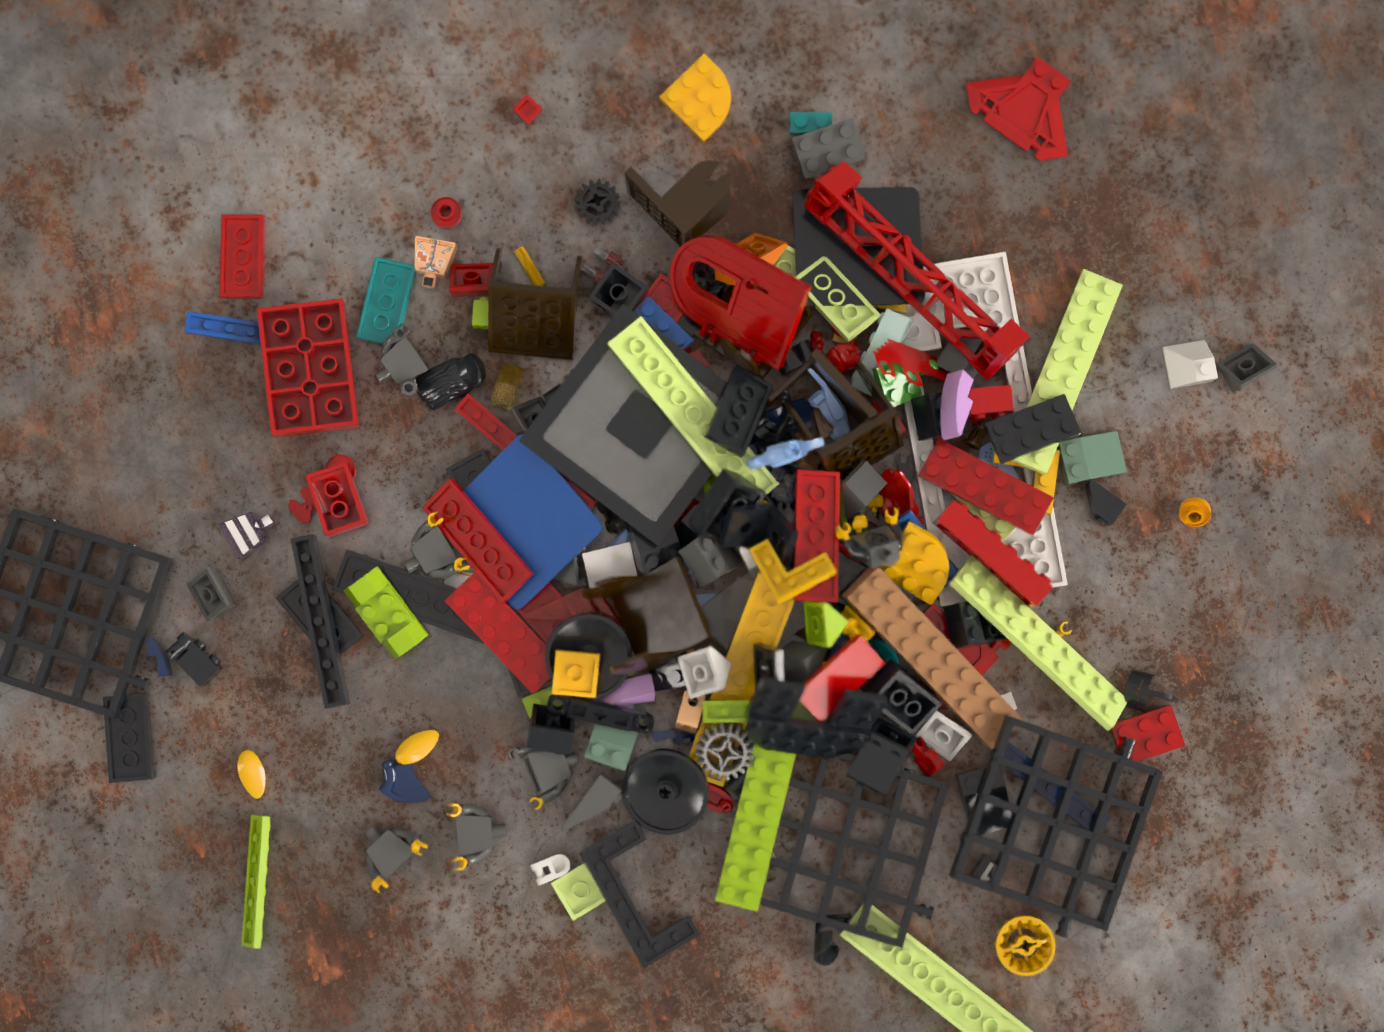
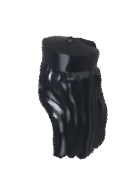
[416,353,486,410]

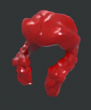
[810,323,861,375]

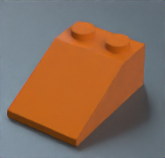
[714,233,787,286]

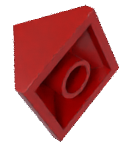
[449,263,493,297]

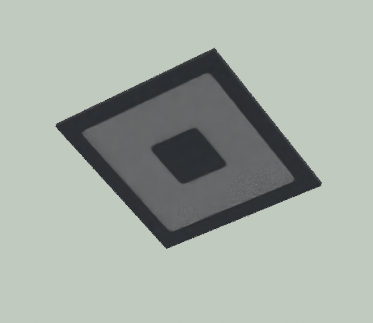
[519,304,727,546]

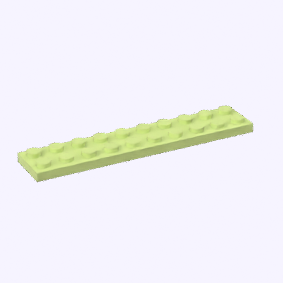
[1011,269,1123,475]
[607,317,779,495]
[949,555,1127,731]
[840,903,1033,1032]

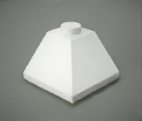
[1162,340,1218,389]

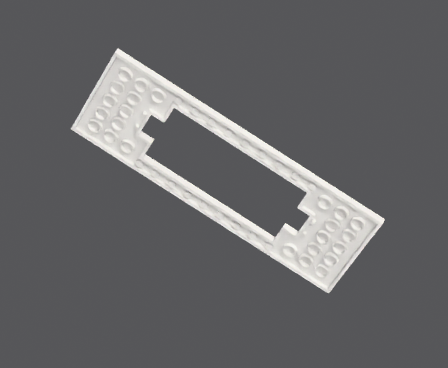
[899,252,1068,607]

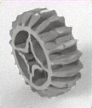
[695,723,754,781]

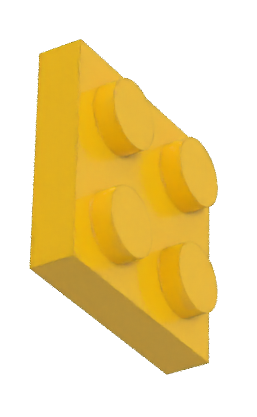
[552,650,600,698]

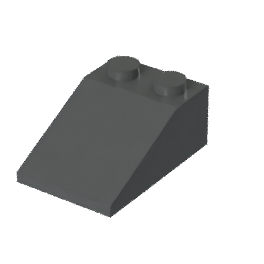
[678,536,742,588]
[561,774,623,831]

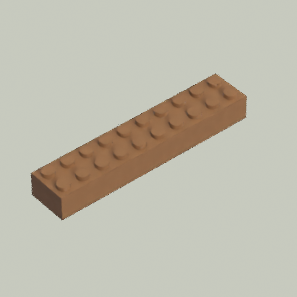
[841,567,1023,750]

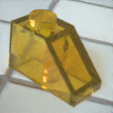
[491,364,525,409]

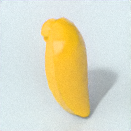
[395,730,439,765]
[238,750,265,799]

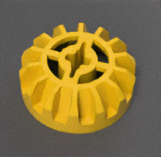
[994,915,1055,976]

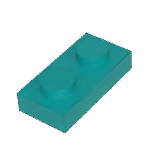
[790,112,832,135]

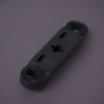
[547,694,654,734]

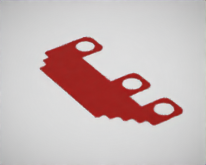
[873,339,947,386]

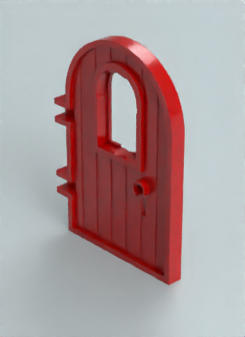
[670,235,812,370]

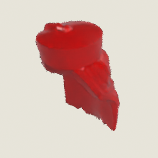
[879,469,925,526]

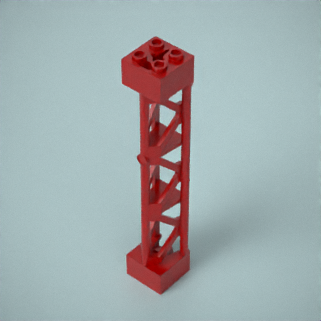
[803,161,1030,381]

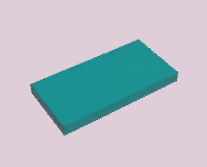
[356,256,416,345]

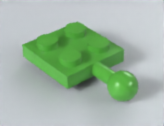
[872,359,939,407]

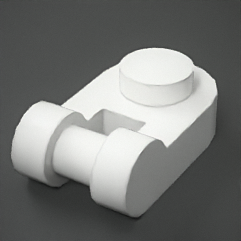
[530,854,571,886]

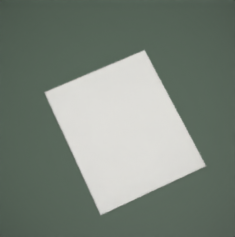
[582,542,637,588]

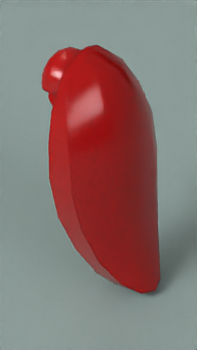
[707,782,734,813]

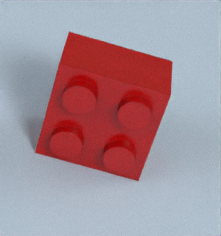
[967,385,1014,423]

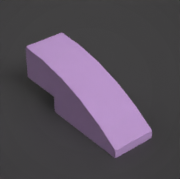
[940,369,974,440]
[594,674,655,714]

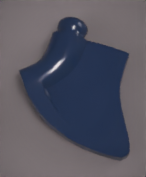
[379,759,430,803]

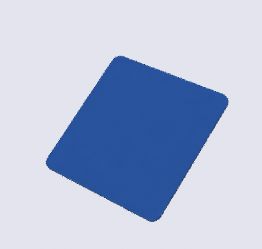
[464,434,602,610]

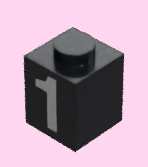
[969,853,995,889]

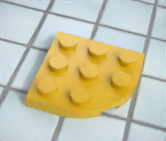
[660,54,731,142]
[879,521,949,605]

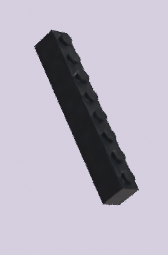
[290,534,350,709]

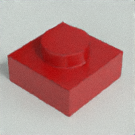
[513,94,542,125]

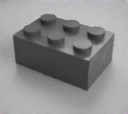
[789,118,865,179]

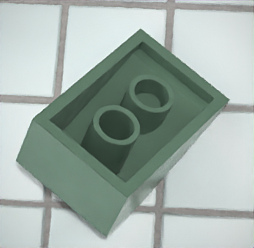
[1057,431,1127,486]
[584,704,646,771]

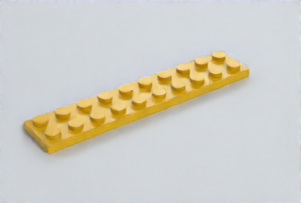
[688,571,794,787]

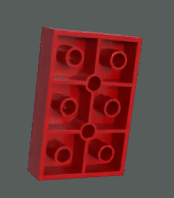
[257,298,360,438]

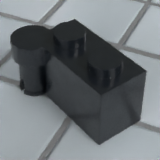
[165,632,223,687]

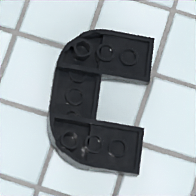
[745,678,888,759]

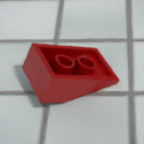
[305,462,370,538]

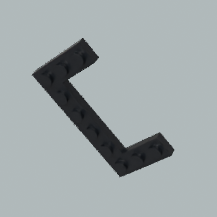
[579,820,700,968]

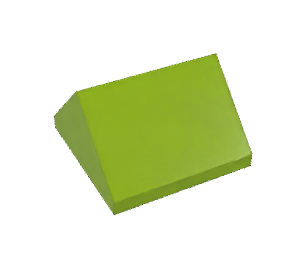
[803,602,848,647]

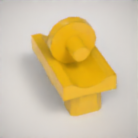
[840,605,875,642]

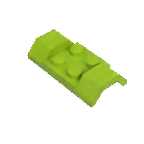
[343,566,429,659]

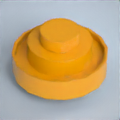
[1179,497,1211,527]

